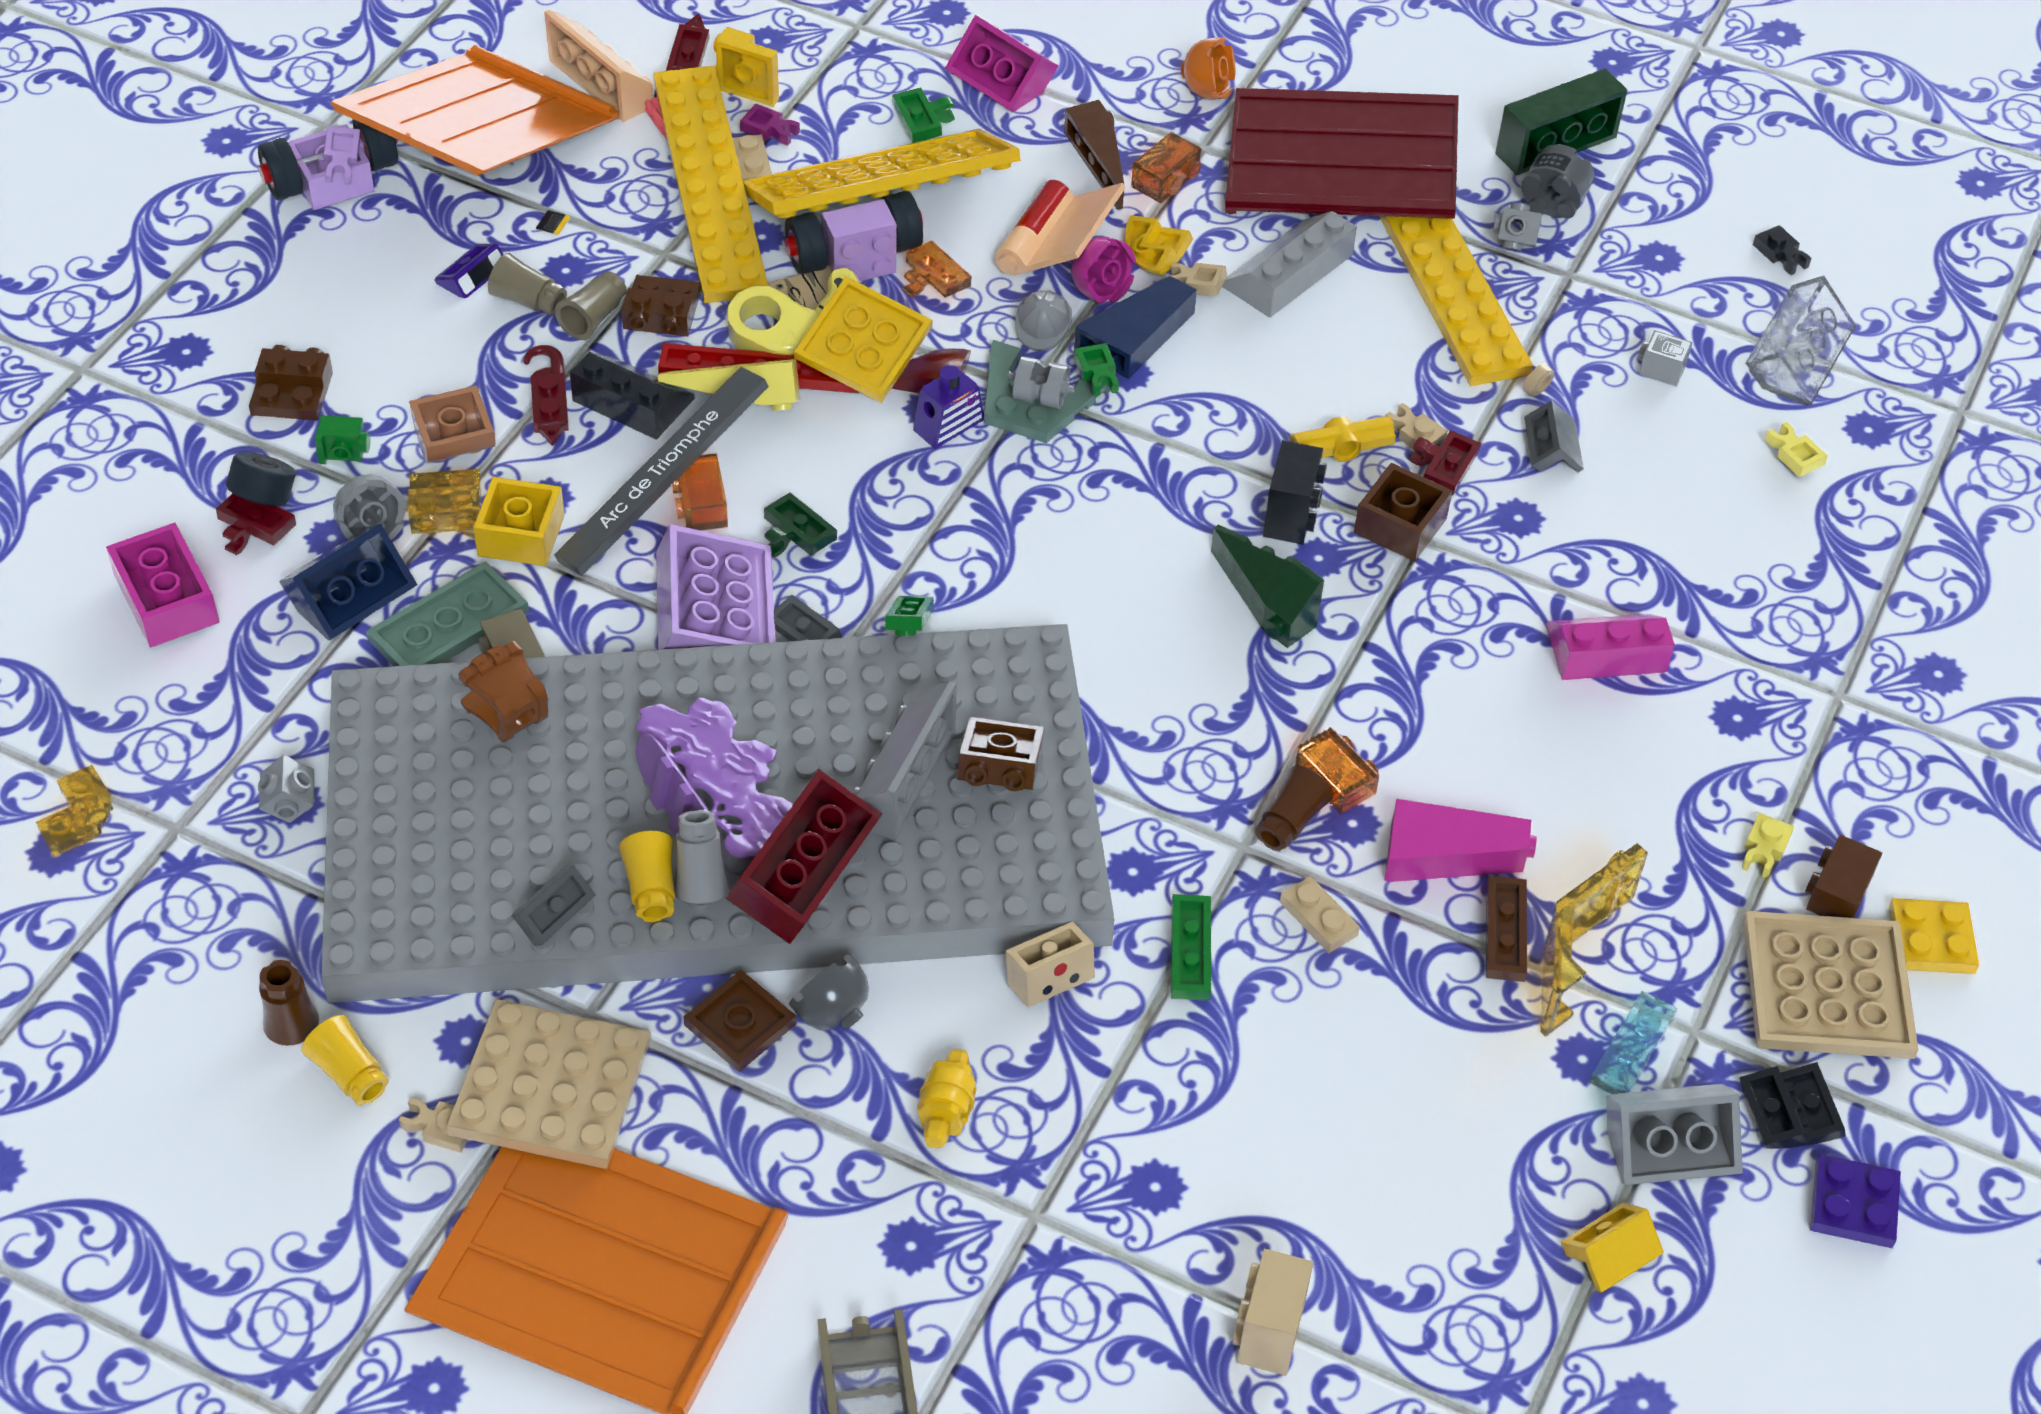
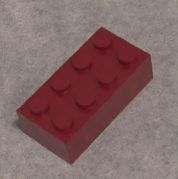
[725,769,882,944]

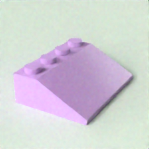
[656,524,776,650]

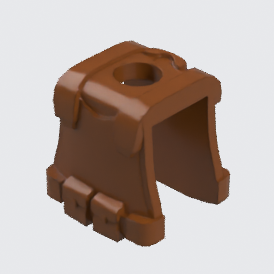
[458,641,548,743]

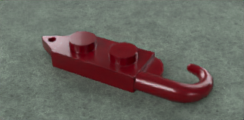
[654,14,710,97]
[523,345,569,446]

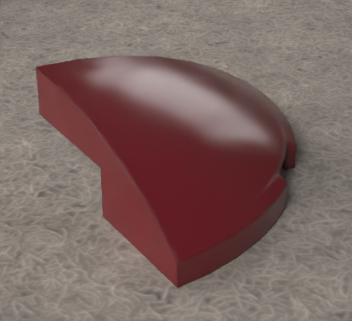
[891,348,971,394]

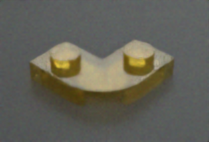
[36,765,113,857]

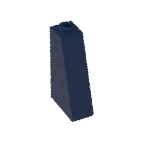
[1074,276,1197,379]

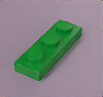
[885,596,934,636]
[1171,894,1211,1001]

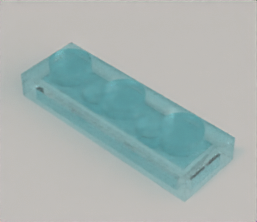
[1590,991,1678,1094]

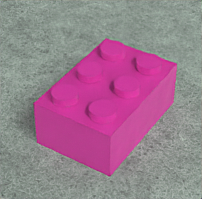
[106,522,220,648]

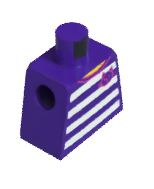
[913,365,984,449]

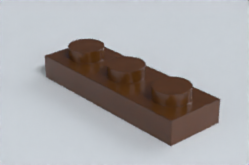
[1486,876,1527,982]

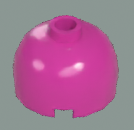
[1071,236,1136,304]

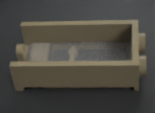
[817,1309,918,1414]

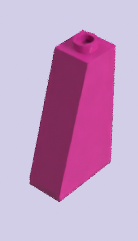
[1384,799,1537,882]

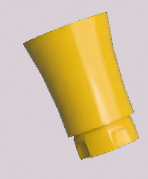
[619,831,675,922]
[301,1015,389,1106]

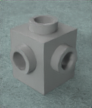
[1493,203,1542,251]
[258,755,316,823]

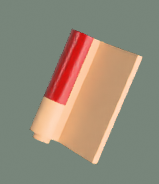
[995,180,1126,275]

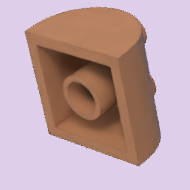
[409,385,496,463]

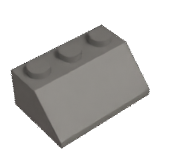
[1606,1084,1743,1185]

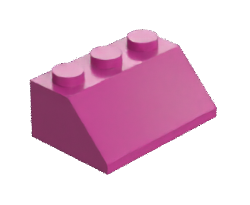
[945,15,1059,112]
[1546,614,1675,680]

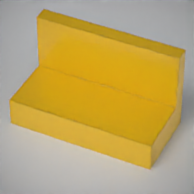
[1561,1203,1664,1293]

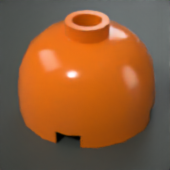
[1181,37,1236,99]

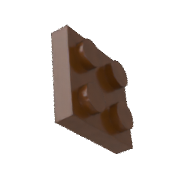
[683,970,797,1072]

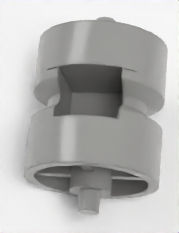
[1008,356,1075,409]

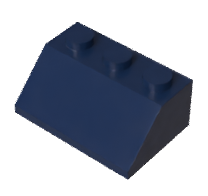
[279,523,418,640]

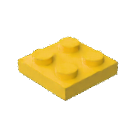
[1889,898,1979,974]

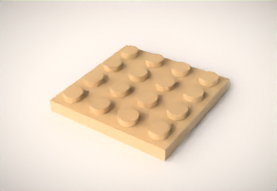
[1743,911,1918,1059]
[447,999,651,1169]

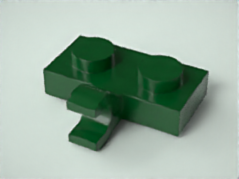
[764,492,837,557]

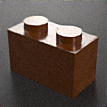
[1805,834,1883,918]

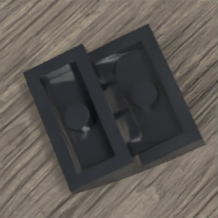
[1739,1062,1846,1149]

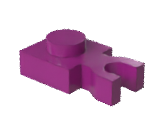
[740,103,800,146]

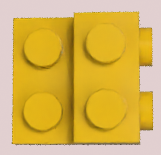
[713,27,779,107]

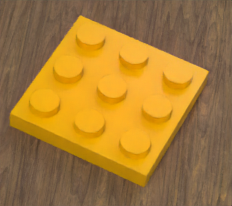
[794,276,933,403]

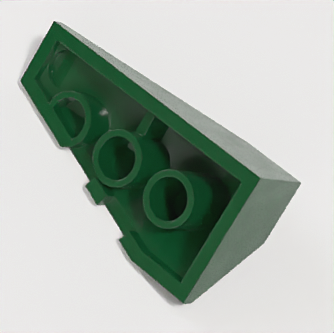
[1211,524,1324,648]

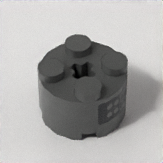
[1521,144,1594,219]

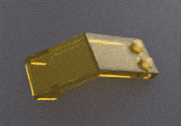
[1540,843,1648,1037]

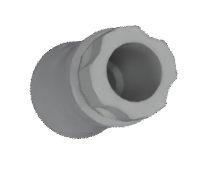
[674,810,729,904]

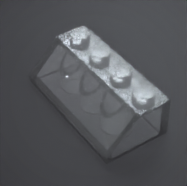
[1745,275,1857,406]

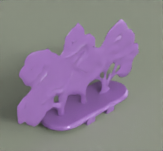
[636,698,793,859]

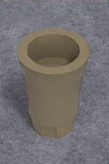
[488,253,567,316]
[555,272,627,340]

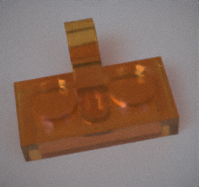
[903,241,972,298]

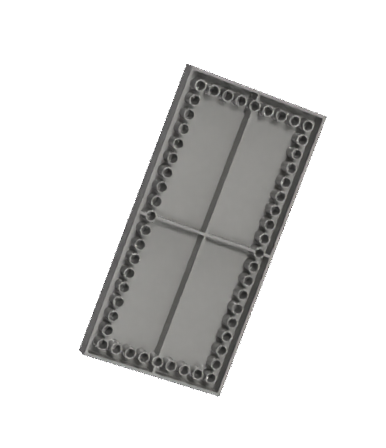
[321,624,1115,1003]

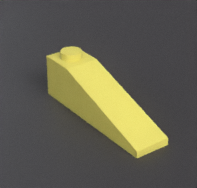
[657,359,800,411]

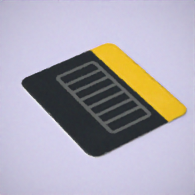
[536,210,570,235]

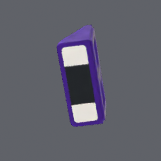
[434,243,503,298]

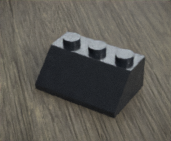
[570,352,695,440]

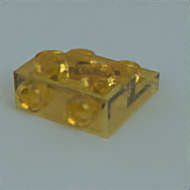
[408,469,482,534]

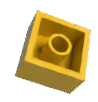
[473,477,565,567]

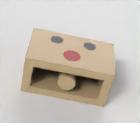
[1006,921,1095,1008]

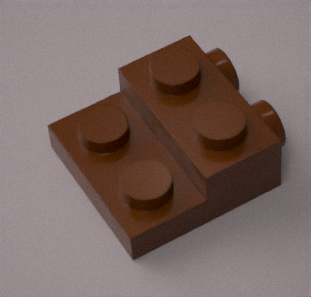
[622,275,701,337]
[249,345,333,421]
[957,717,1044,791]

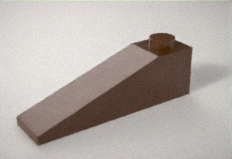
[1064,100,1125,210]

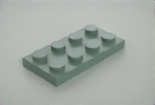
[366,561,529,666]

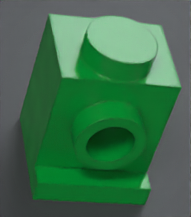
[315,415,370,465]

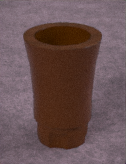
[1255,766,1333,852]
[259,960,319,1046]

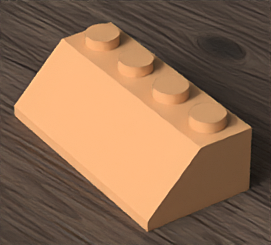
[544,9,653,123]

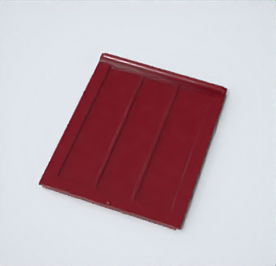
[1225,88,1459,219]

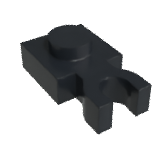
[1752,225,1812,276]

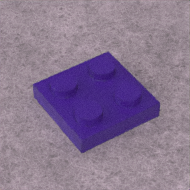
[1810,1154,1901,1249]

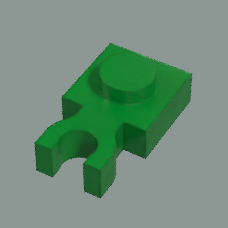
[1074,343,1119,397]

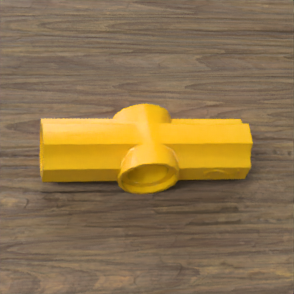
[1289,416,1396,462]

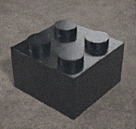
[1263,440,1327,545]

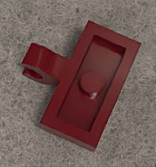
[1409,430,1482,495]
[216,493,296,555]

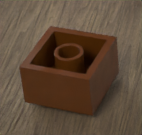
[1354,462,1453,561]

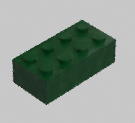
[1495,68,1628,176]

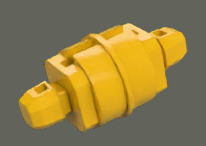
[917,1049,977,1148]

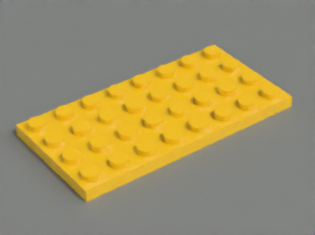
[743,128,1021,218]

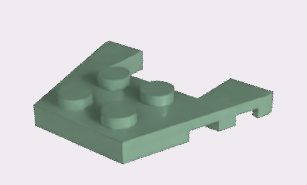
[984,340,1111,443]

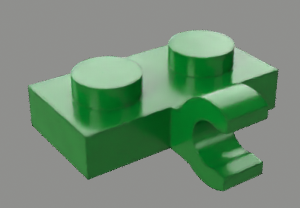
[892,87,955,143]

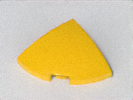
[1125,215,1193,276]

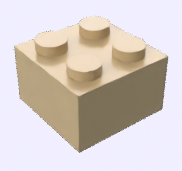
[1232,1248,1314,1376]

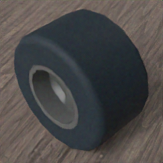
[226,452,296,506]

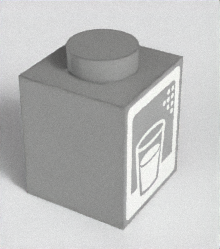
[1637,330,1693,387]

